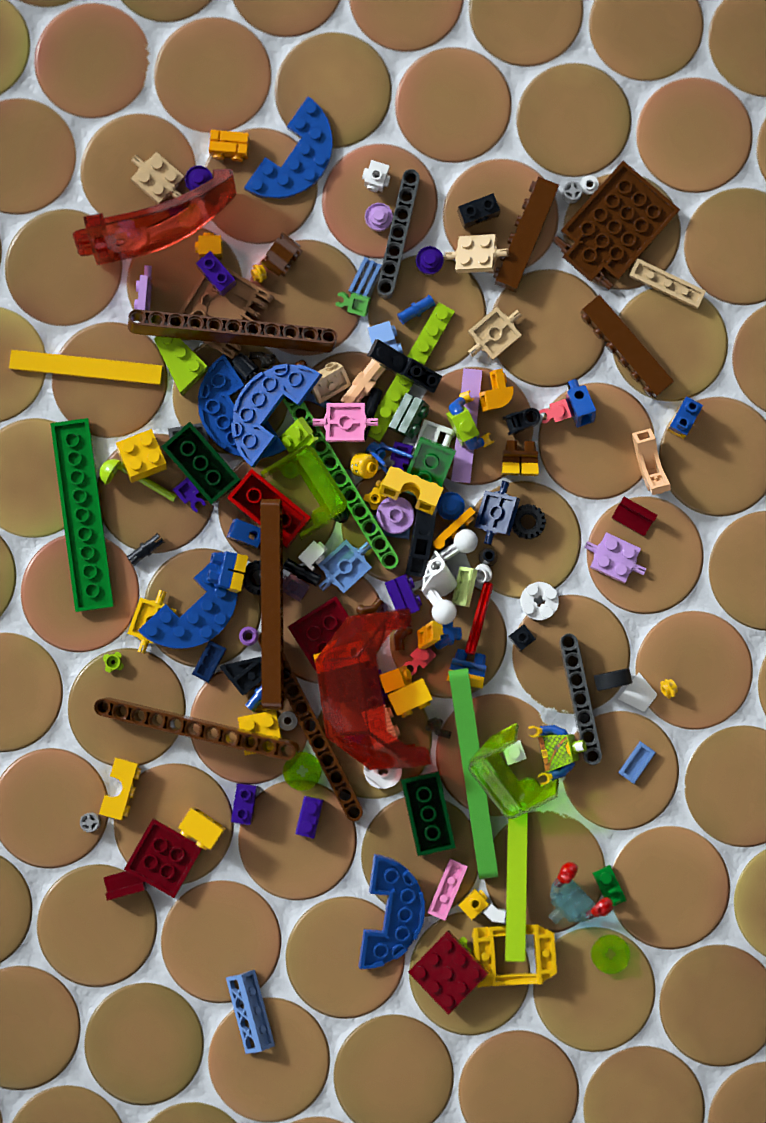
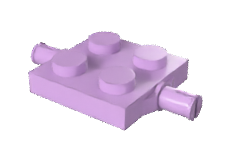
[134,265,152,311]
[584,532,647,584]

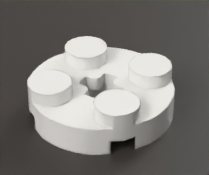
[520,582,559,621]
[364,750,402,789]

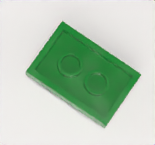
[404,436,456,496]

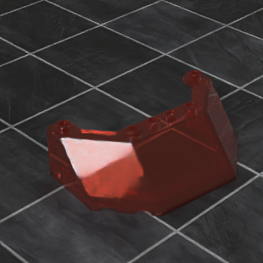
[315,608,432,770]

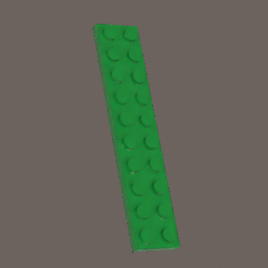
[50,418,114,612]

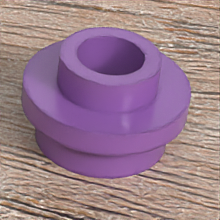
[239,626,258,646]

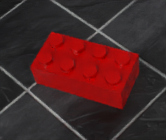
[227,468,312,548]

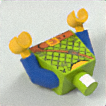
[446,390,494,450]
[528,725,587,785]

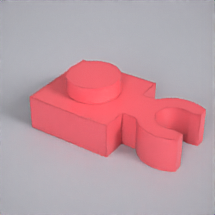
[539,398,575,423]
[403,647,437,676]

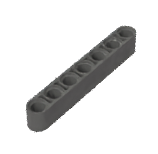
[377,169,419,299]
[559,634,602,765]

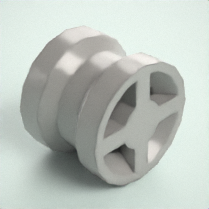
[562,181,582,204]
[80,812,101,832]

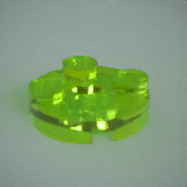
[283,752,322,791]
[591,934,630,974]

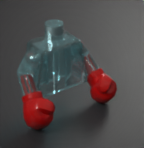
[548,862,613,924]

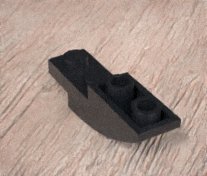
[367,339,443,393]
[405,503,438,577]

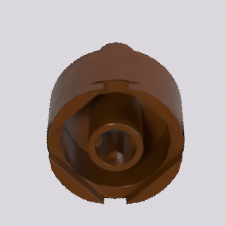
[261,232,302,277]

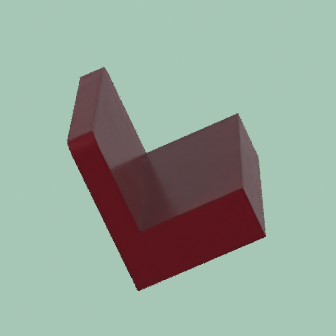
[612,497,658,536]
[104,871,147,901]

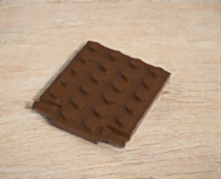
[552,161,680,290]

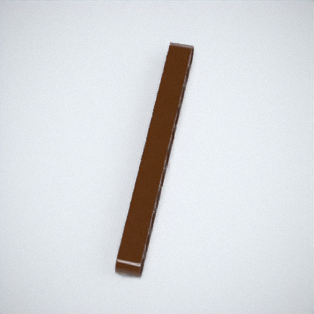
[128,309,338,353]
[260,499,284,711]
[258,633,363,821]
[94,697,299,760]

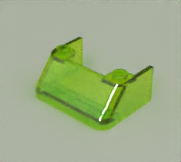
[260,445,347,541]
[469,723,559,819]

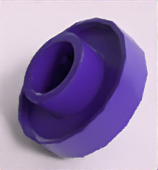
[185,166,213,194]
[416,246,444,275]

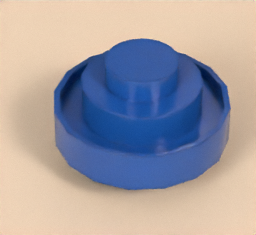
[437,492,465,521]

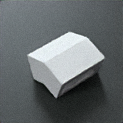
[483,902,506,923]

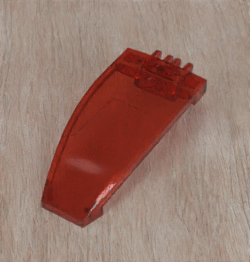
[73,169,237,265]

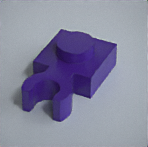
[390,441,414,472]
[173,477,206,513]

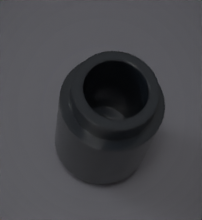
[231,353,259,381]

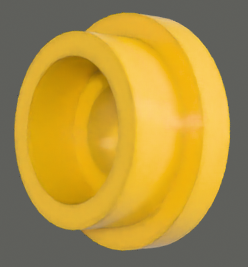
[251,264,267,283]

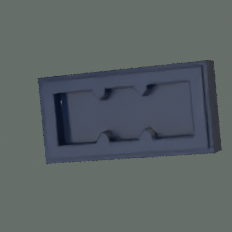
[192,640,227,683]

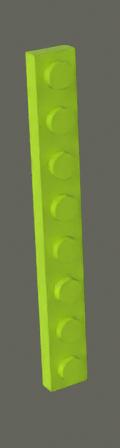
[368,302,455,443]

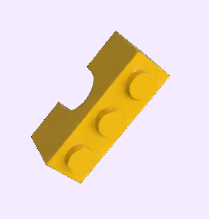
[379,466,443,515]
[99,757,141,820]

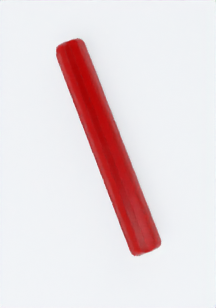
[465,582,494,655]

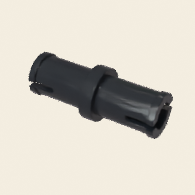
[127,533,165,566]
[283,558,322,587]

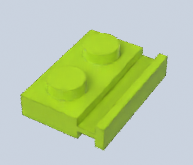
[279,417,319,460]

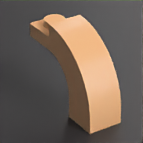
[632,429,671,495]

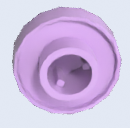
[365,203,393,232]

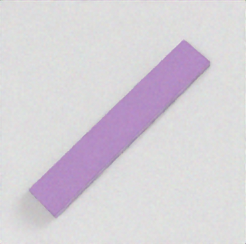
[451,368,482,484]

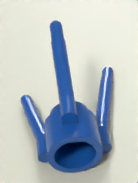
[366,442,413,474]

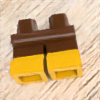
[501,440,539,476]

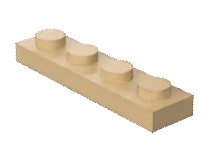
[629,258,706,309]

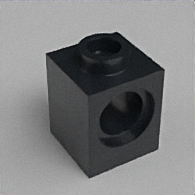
[508,624,536,652]

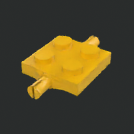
[127,590,177,654]

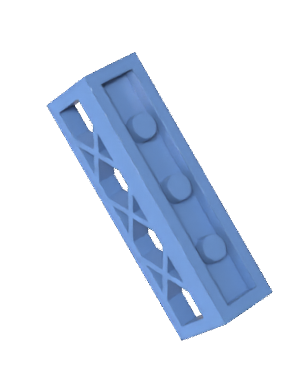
[226,970,275,1054]

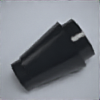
[478,548,498,567]

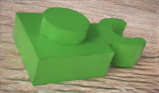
[335,292,371,317]

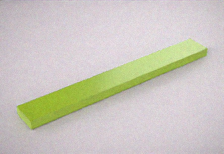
[505,804,528,962]

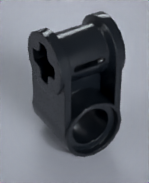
[502,408,540,436]

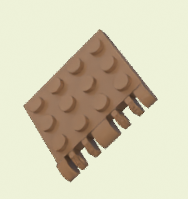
[175,266,274,360]

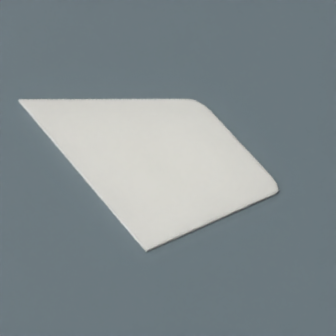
[618,673,657,712]

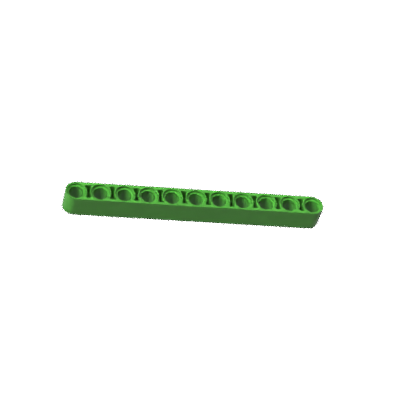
[283,396,399,570]
[448,668,499,880]

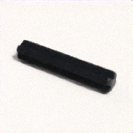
[365,388,383,441]

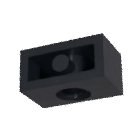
[457,193,500,229]

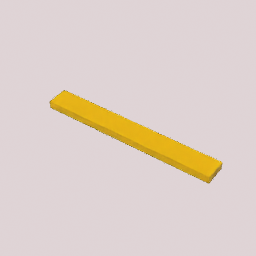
[9,350,163,385]

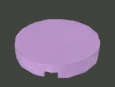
[376,497,415,534]

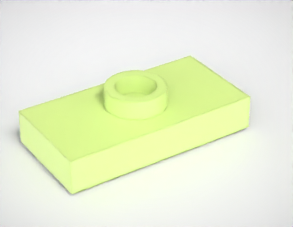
[452,567,478,607]

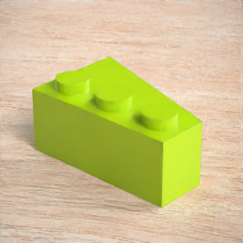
[154,336,209,396]

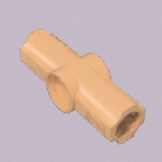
[340,359,386,403]

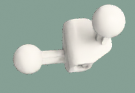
[422,529,478,625]

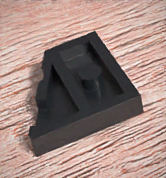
[220,656,262,696]

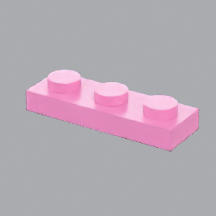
[427,859,468,920]

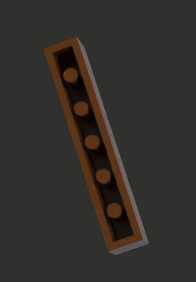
[493,176,559,293]
[580,294,674,399]

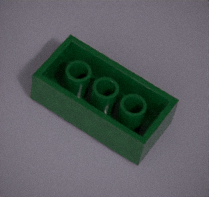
[161,422,241,506]
[401,771,456,856]

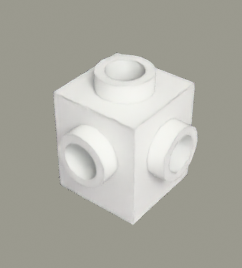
[362,160,391,192]

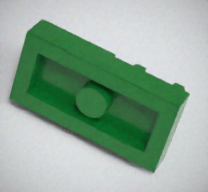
[592,865,627,907]

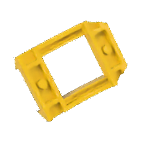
[471,924,557,988]

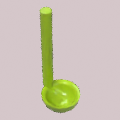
[99,459,177,502]

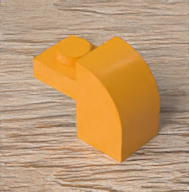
[479,368,514,412]

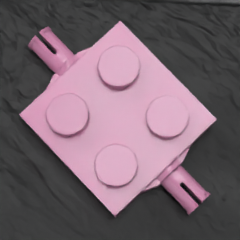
[313,403,378,442]

